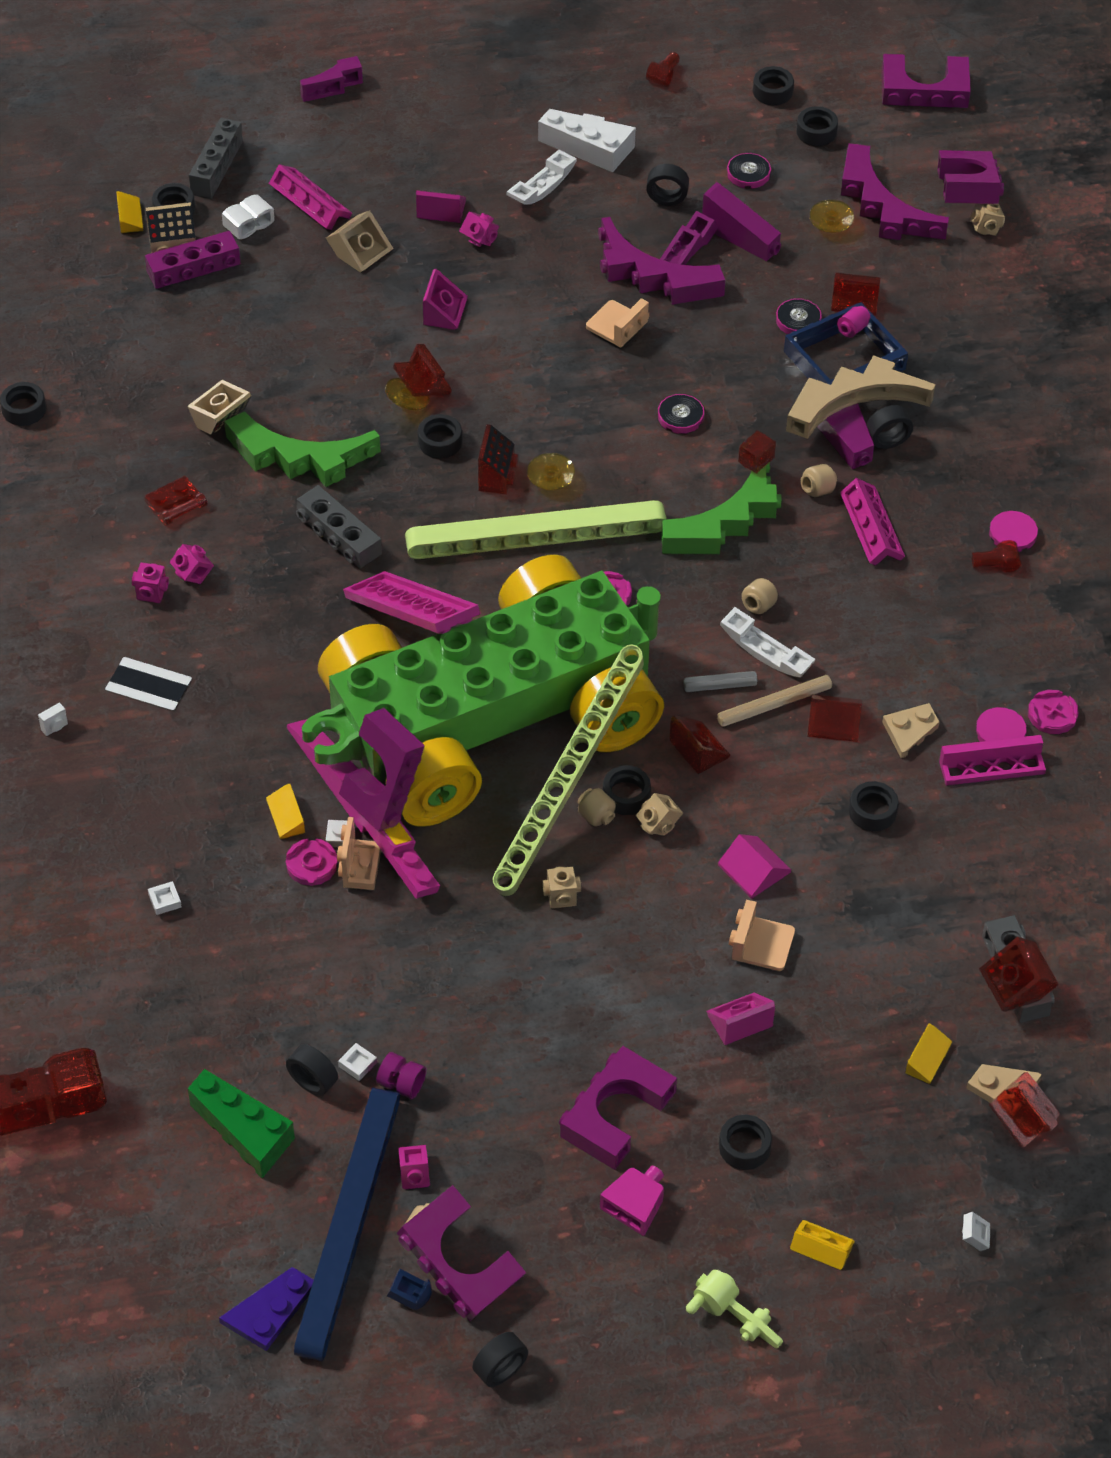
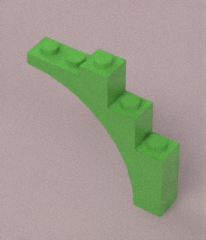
[224,411,380,487]
[662,449,781,554]

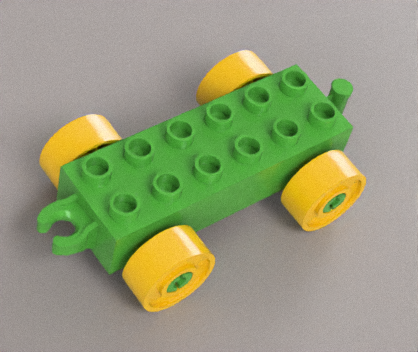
[302,555,664,826]

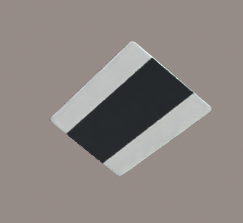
[105,657,192,710]

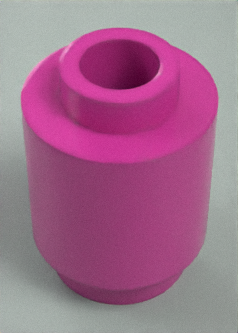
[837,306,870,338]

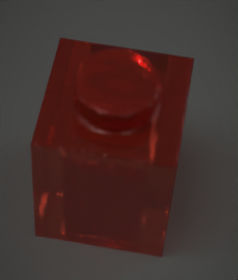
[738,430,776,474]

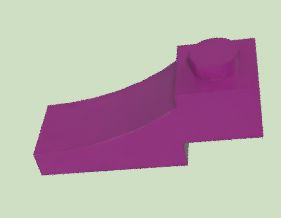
[300,56,363,102]
[660,211,718,265]

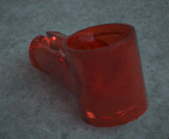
[646,51,680,87]
[971,540,1021,573]

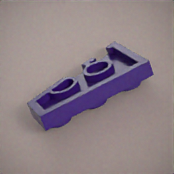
[219,1267,314,1351]

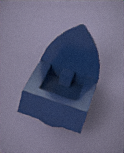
[387,1269,432,1310]

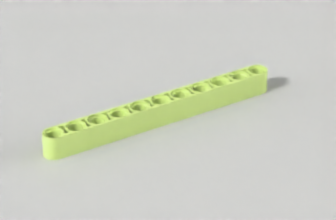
[405,501,666,559]
[493,645,644,896]

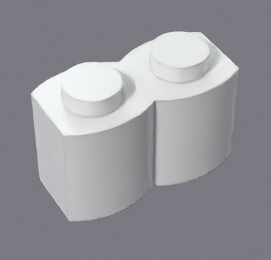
[222,195,274,239]

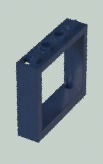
[784,302,908,385]

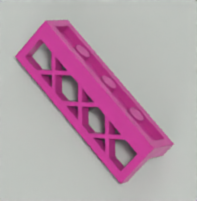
[269,164,352,230]
[840,478,905,565]
[939,735,1046,786]

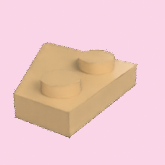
[882,703,939,758]
[966,1064,1041,1117]

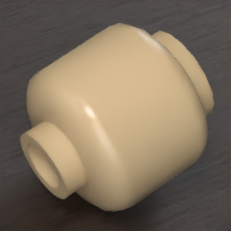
[801,464,837,497]
[742,578,778,614]
[577,788,616,826]

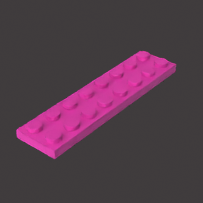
[343,571,481,634]

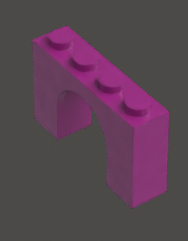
[881,54,970,108]
[937,150,1004,204]
[339,708,425,831]
[559,1046,677,1170]
[397,1185,526,1321]

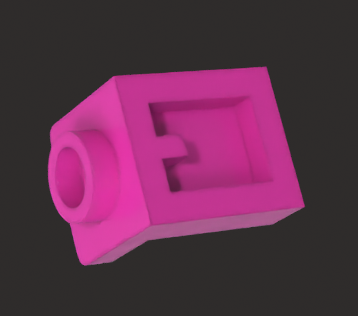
[398,1145,430,1189]

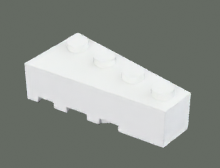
[538,109,636,172]

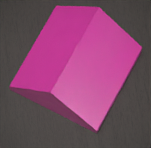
[416,190,466,223]
[423,269,468,330]
[718,834,791,899]
[706,992,775,1045]

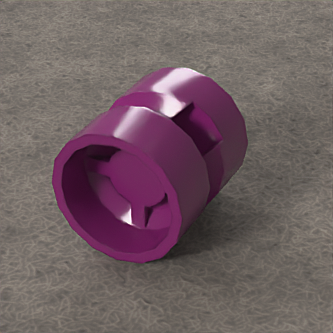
[376,1052,427,1099]

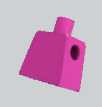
[600,1166,664,1236]

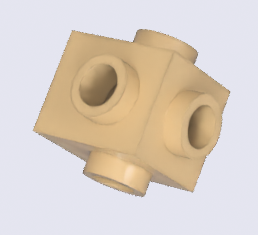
[970,204,1005,236]
[636,793,683,836]
[543,867,581,909]

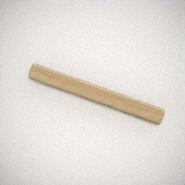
[717,675,832,727]

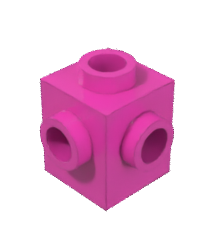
[459,211,500,247]
[169,544,214,584]
[132,562,169,603]

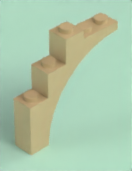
[786,356,936,439]

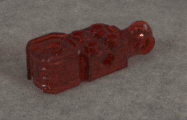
[0,1048,107,1136]

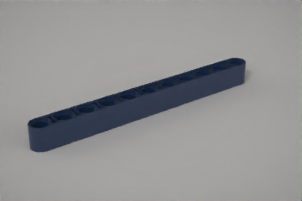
[294,1088,400,1361]

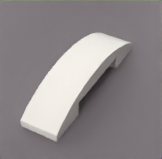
[507,150,577,204]
[720,607,815,677]

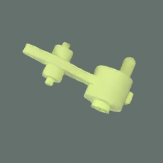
[686,1270,783,1349]

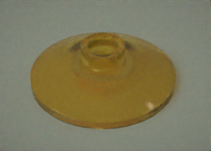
[810,200,854,233]
[385,378,430,411]
[527,453,575,490]

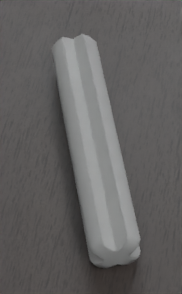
[684,671,757,692]

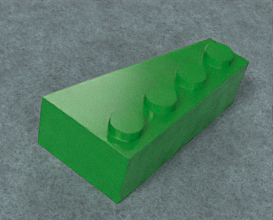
[188,1069,295,1179]

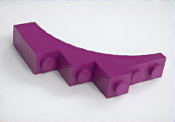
[841,143,949,240]
[598,217,725,305]

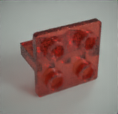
[831,273,881,316]
[393,344,452,397]
[989,1072,1059,1147]

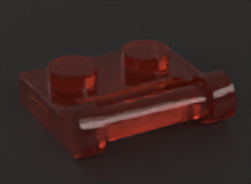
[144,476,208,526]

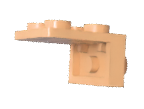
[586,298,649,348]
[337,817,381,890]
[729,899,795,971]

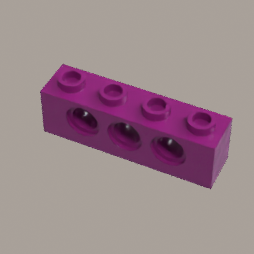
[145,231,241,289]

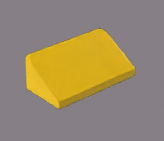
[116,191,143,233]
[266,784,305,839]
[905,1023,952,1084]
[790,1220,855,1270]

